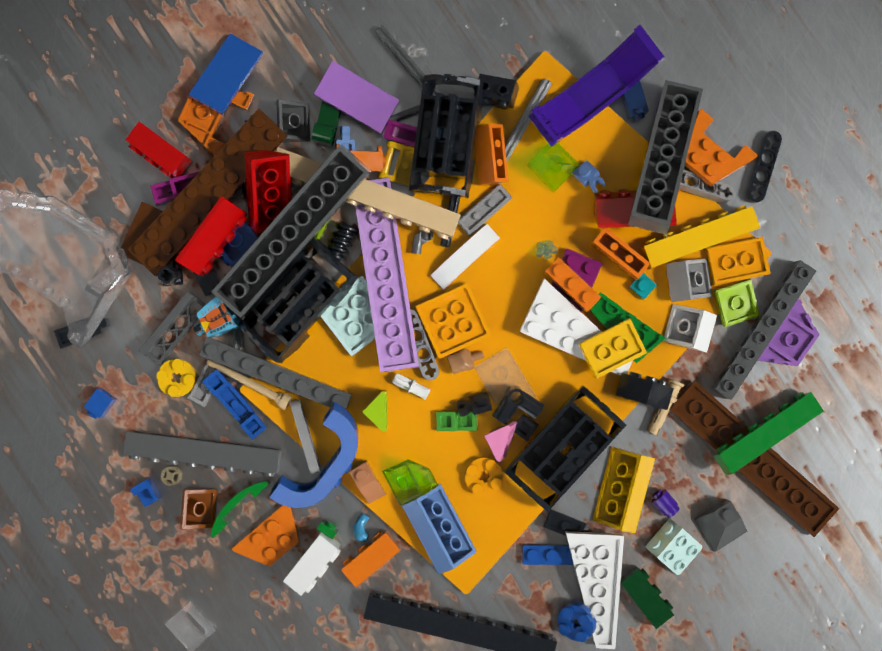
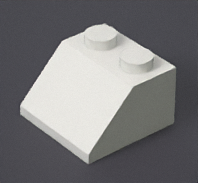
[663,304,717,353]

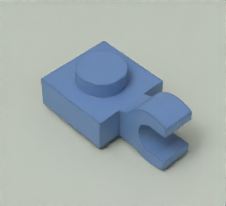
[335,126,355,150]

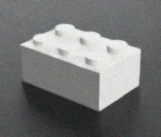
[283,532,341,596]

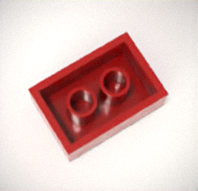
[125,121,193,179]

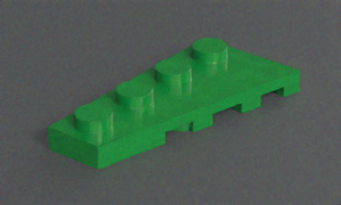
[590,292,666,363]

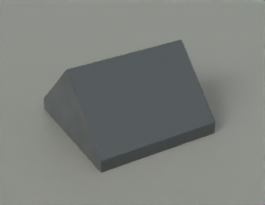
[276,99,310,143]

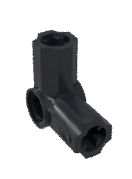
[158,253,183,286]
[492,385,544,425]

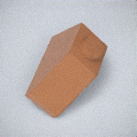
[349,461,386,504]

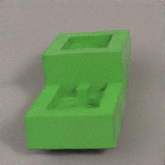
[436,411,478,431]

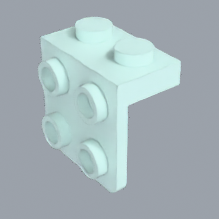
[645,518,702,575]

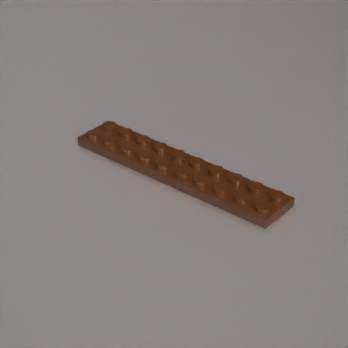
[128,109,288,276]
[670,380,840,537]

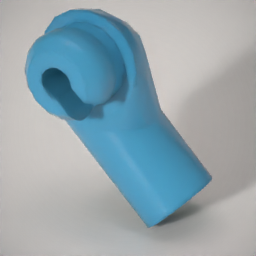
[353,512,370,542]

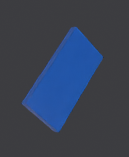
[189,33,263,115]

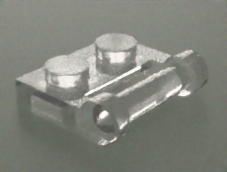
[165,601,217,651]

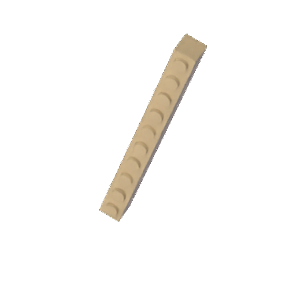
[276,147,461,240]

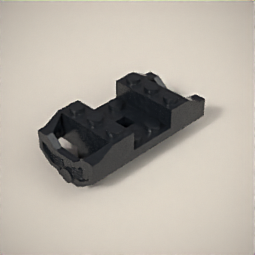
[409,74,483,198]
[238,237,358,363]
[504,385,626,512]

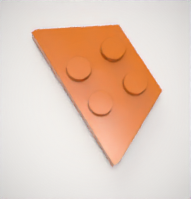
[232,505,300,567]

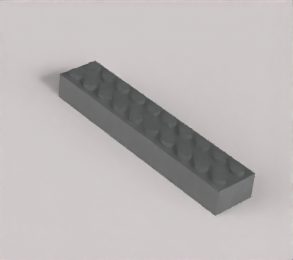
[212,145,372,318]

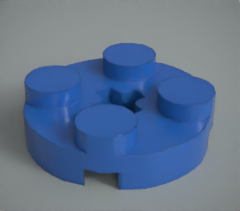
[558,602,596,642]

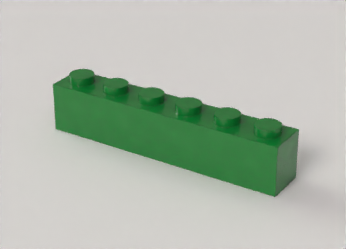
[713,392,824,475]

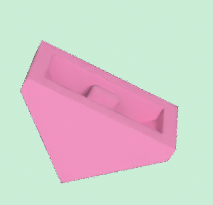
[485,421,517,462]

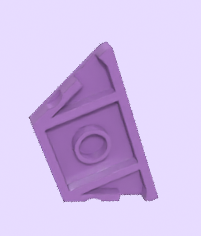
[758,299,820,366]

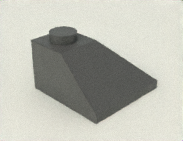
[694,499,748,552]

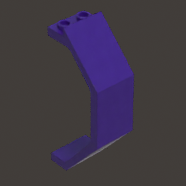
[528,25,665,147]

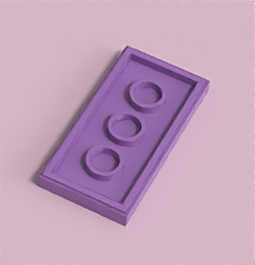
[313,61,399,134]

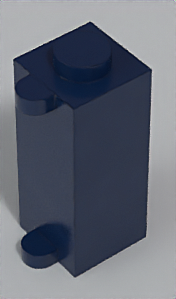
[621,81,649,121]

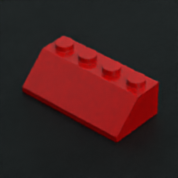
[245,150,291,233]
[594,189,677,228]
[175,196,248,276]

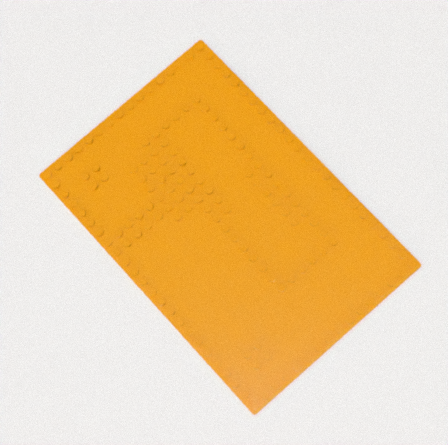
[240,51,771,594]

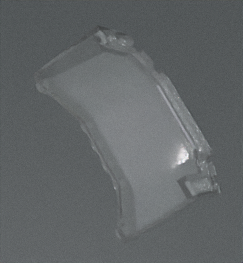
[0,188,133,347]

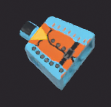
[193,297,240,337]

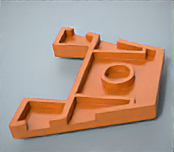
[178,92,255,156]
[685,109,759,187]

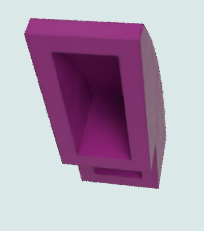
[383,119,444,148]
[150,171,200,206]

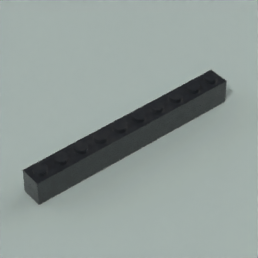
[363,591,557,651]

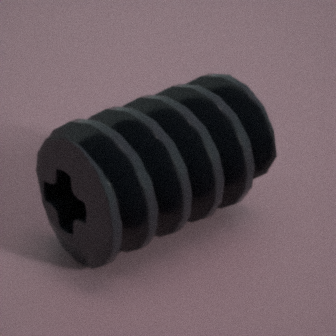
[326,221,359,260]

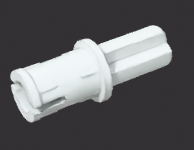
[393,373,431,400]

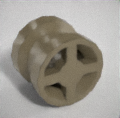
[161,465,183,486]

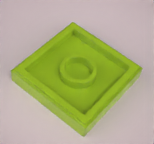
[714,279,760,327]

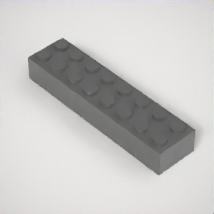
[628,80,703,235]

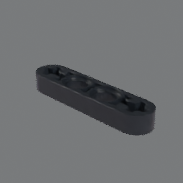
[746,131,782,203]

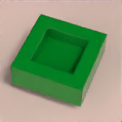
[317,520,338,540]

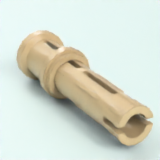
[647,378,684,436]

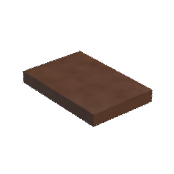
[118,202,163,265]

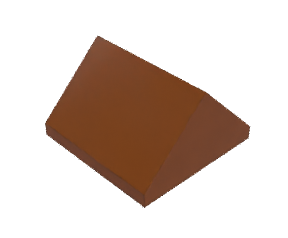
[180,487,217,529]

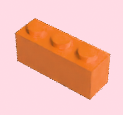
[474,124,509,186]
[591,228,651,280]
[543,257,601,312]
[341,530,401,588]

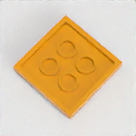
[415,283,492,359]

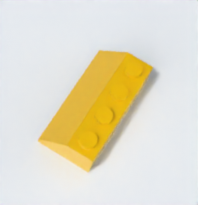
[592,447,655,533]

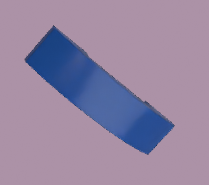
[202,369,267,440]

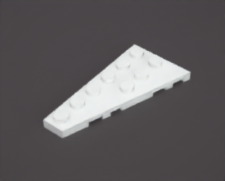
[519,278,633,376]
[565,531,624,649]

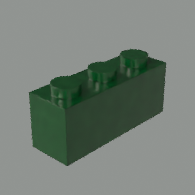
[620,566,674,629]

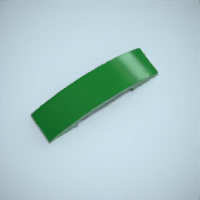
[210,480,271,538]

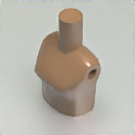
[447,349,484,375]

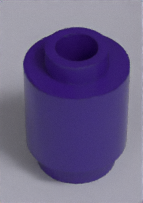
[651,489,680,518]

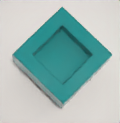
[629,273,657,300]

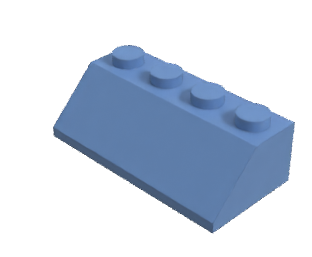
[402,484,477,574]

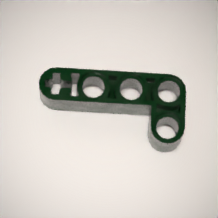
[311,100,341,147]

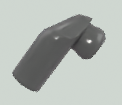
[412,231,433,254]

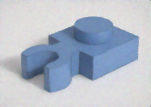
[572,160,606,193]

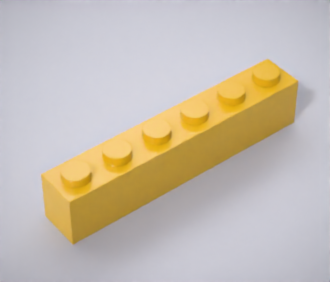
[641,205,761,269]

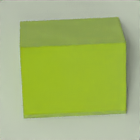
[363,391,388,431]

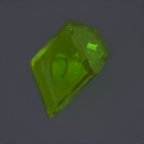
[527,143,580,193]
[382,459,438,505]

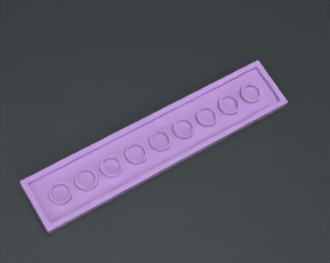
[355,177,419,373]

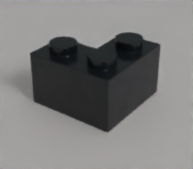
[616,371,674,410]

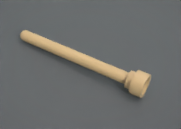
[207,359,292,410]

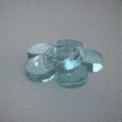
[535,240,558,259]

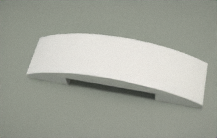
[431,224,500,290]

